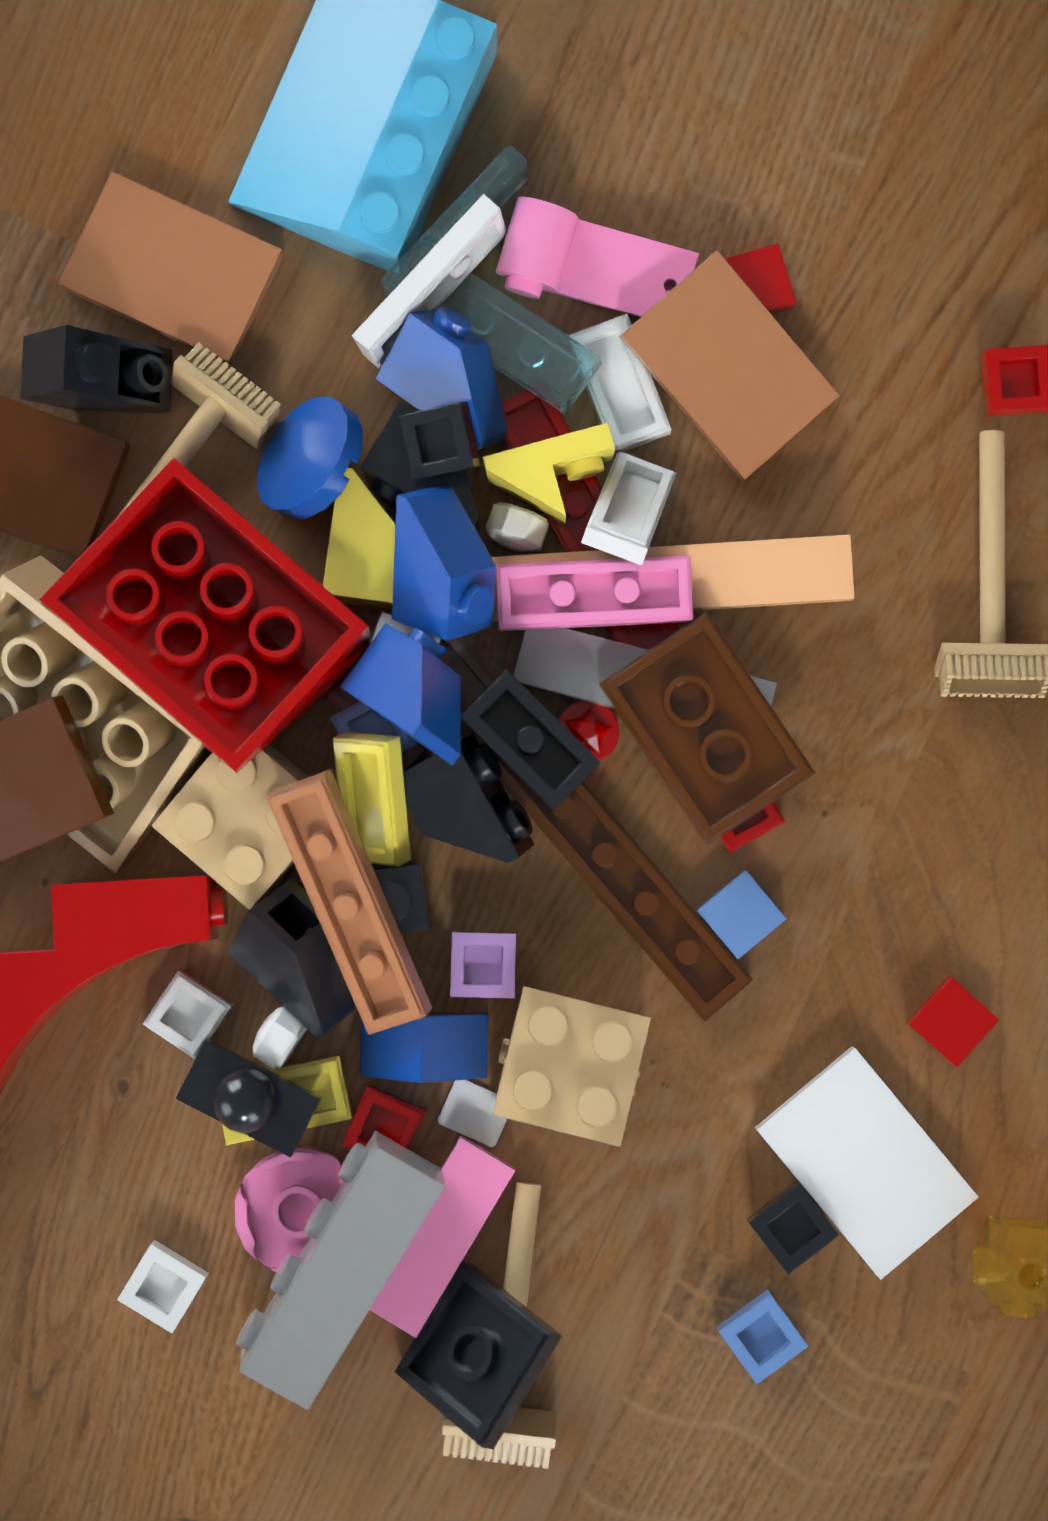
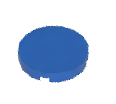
[257,396,363,520]

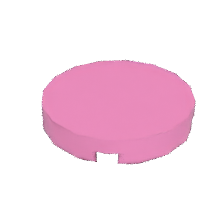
[235,1146,344,1272]

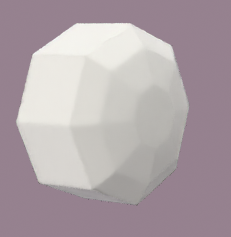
[485,502,549,553]
[253,1006,307,1070]

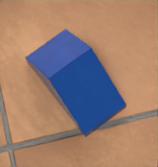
[360,1012,489,1083]

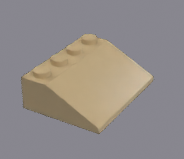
[0,555,212,873]

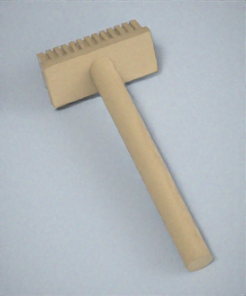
[118,342,281,516]
[934,430,1048,698]
[442,1182,557,1469]

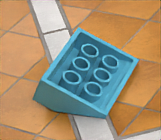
[228,0,498,277]

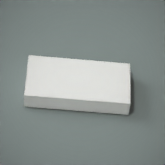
[568,314,672,455]
[581,451,676,565]

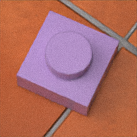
[450,932,516,998]

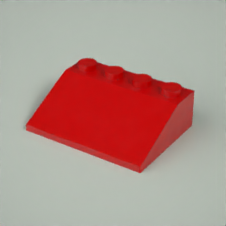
[39,458,371,774]

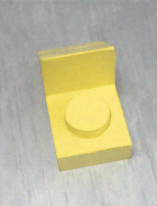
[483,423,615,524]

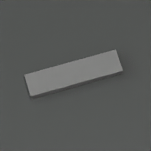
[513,628,777,708]

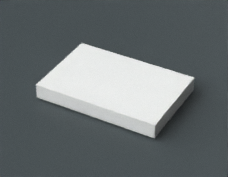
[755,1046,979,1280]

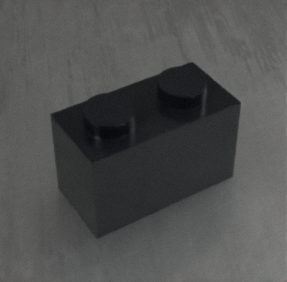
[461,670,601,812]

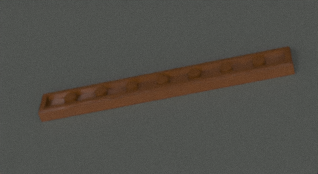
[440,637,753,1021]

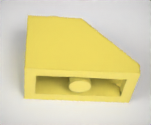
[323,468,396,610]

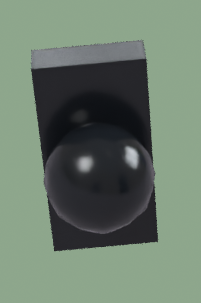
[175,1039,322,1158]

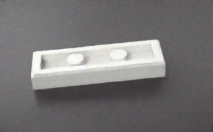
[352,194,507,369]

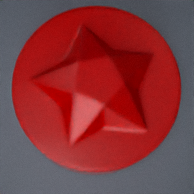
[558,701,619,762]

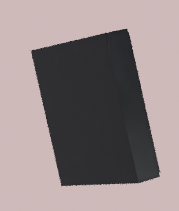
[394,1261,562,1450]

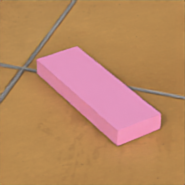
[496,555,693,631]
[370,1135,515,1338]

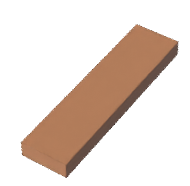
[265,769,432,1035]

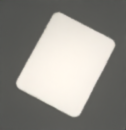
[438,1080,507,1147]

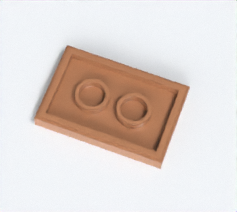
[58,172,284,367]
[619,250,840,480]

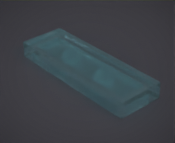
[381,145,527,299]
[439,273,602,415]

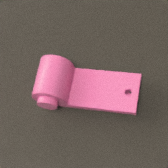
[496,196,700,318]

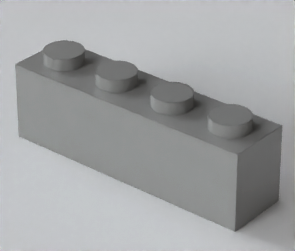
[236,1131,445,1410]

